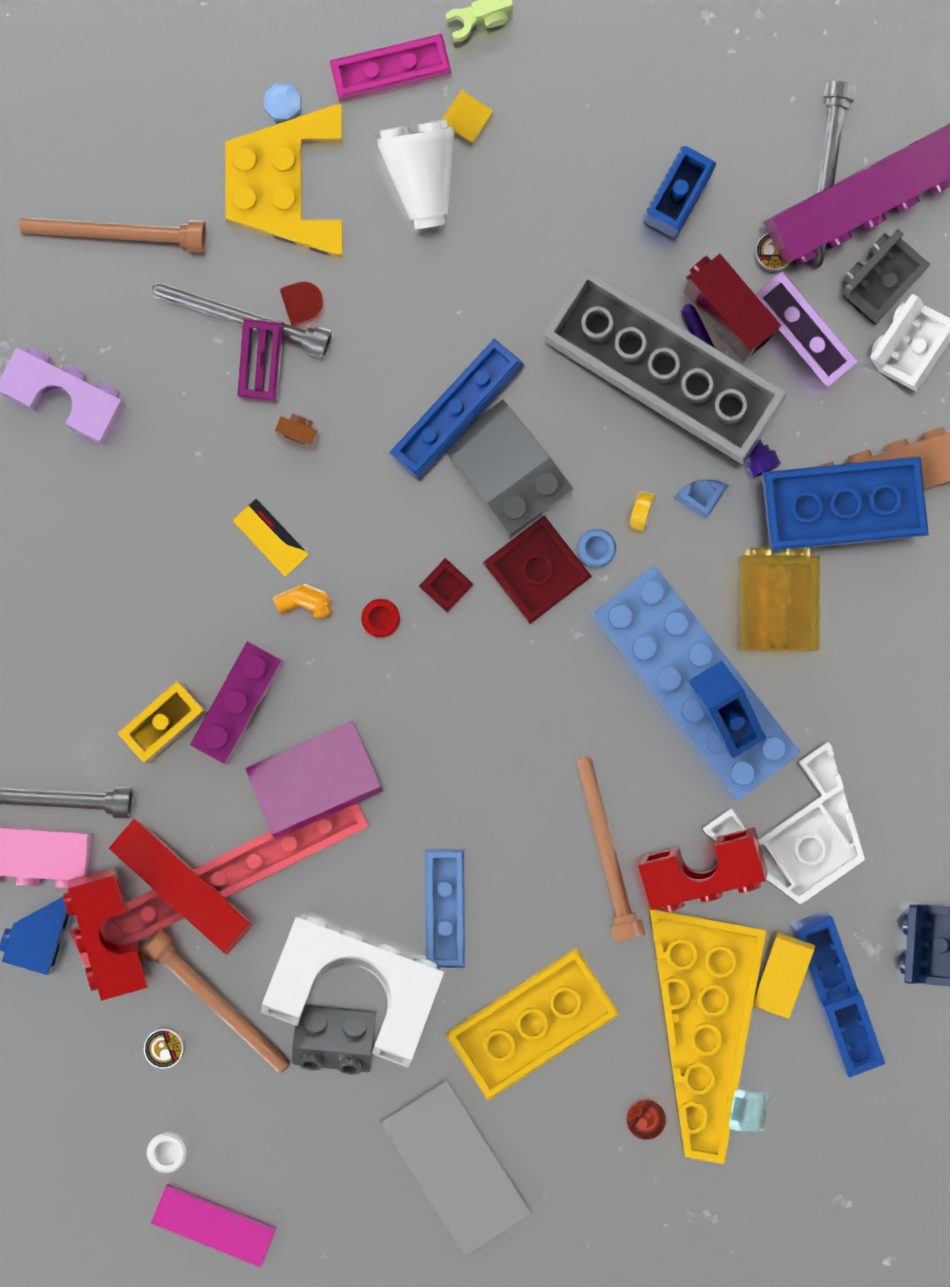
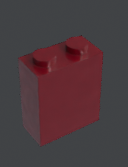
[684,253,781,363]

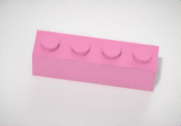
[0,827,93,888]

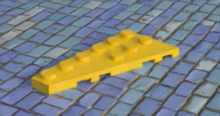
[649,908,766,1164]

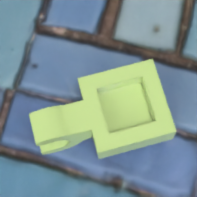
[445,0,513,42]

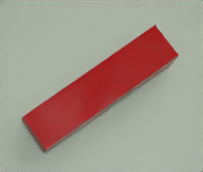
[108,819,253,955]

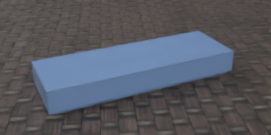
[425,849,465,968]

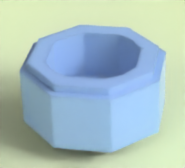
[264,83,302,122]

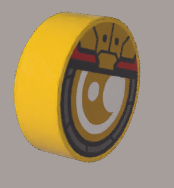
[629,491,656,532]

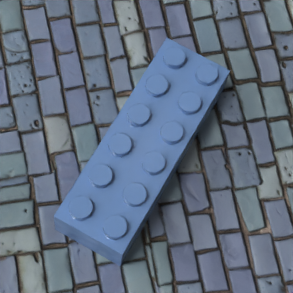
[591,565,801,801]

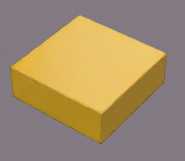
[441,90,494,145]

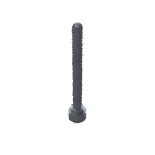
[808,80,856,268]
[151,283,332,360]
[0,787,133,819]

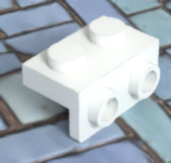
[870,294,950,392]

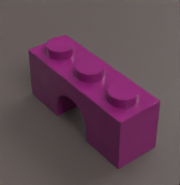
[190,641,284,764]

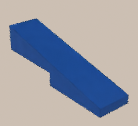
[790,910,885,1077]

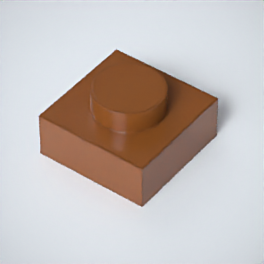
[275,414,319,449]

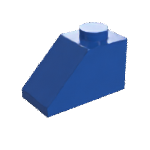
[688,660,767,758]
[0,897,70,975]

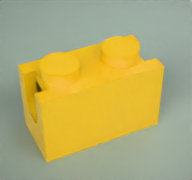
[118,681,208,763]

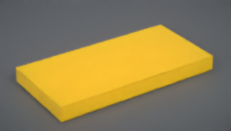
[445,948,620,1100]

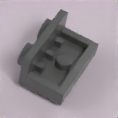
[842,229,930,324]
[292,1006,376,1075]

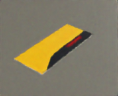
[232,499,309,577]

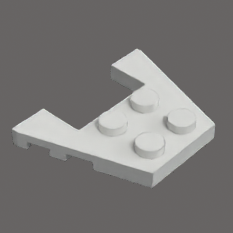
[702,742,865,905]

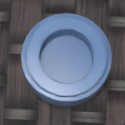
[577,529,616,568]

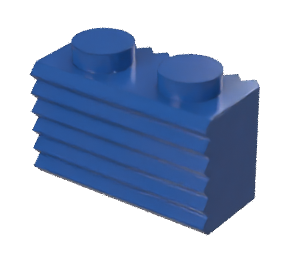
[644,146,717,239]

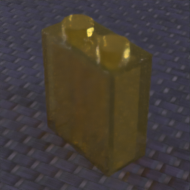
[737,548,820,652]

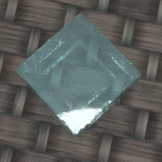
[729,1089,770,1132]

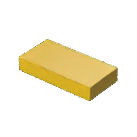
[753,932,815,1019]

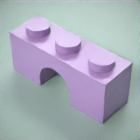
[0,347,126,446]

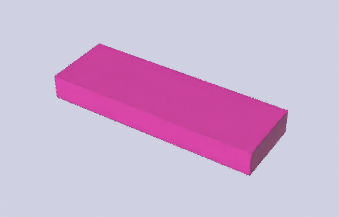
[329,33,451,101]
[151,1185,276,1268]

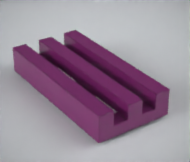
[237,318,284,401]

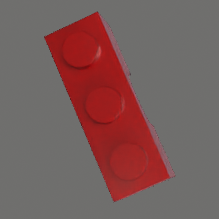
[638,827,768,912]
[63,867,148,1001]

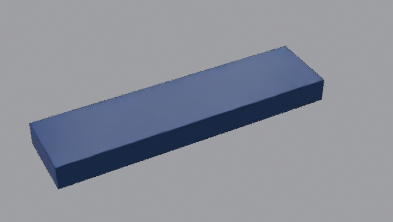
[389,338,525,480]

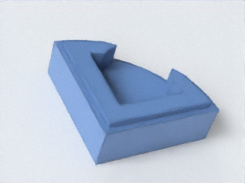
[674,480,729,519]

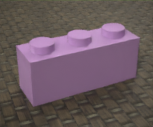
[755,272,858,388]

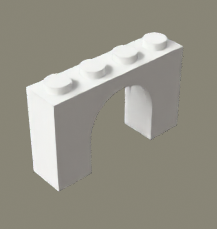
[260,916,444,1068]

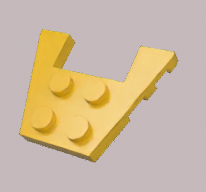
[225,104,343,257]

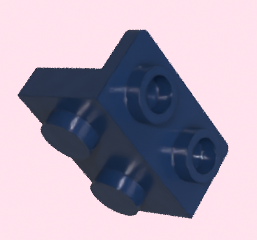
[900,904,950,986]

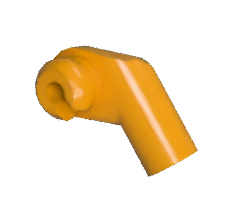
[273,584,332,619]

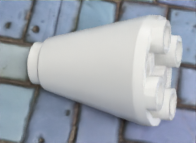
[377,119,454,229]

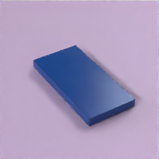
[762,457,929,552]

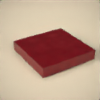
[483,515,592,624]

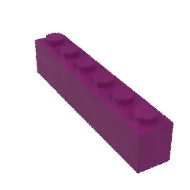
[763,123,950,266]

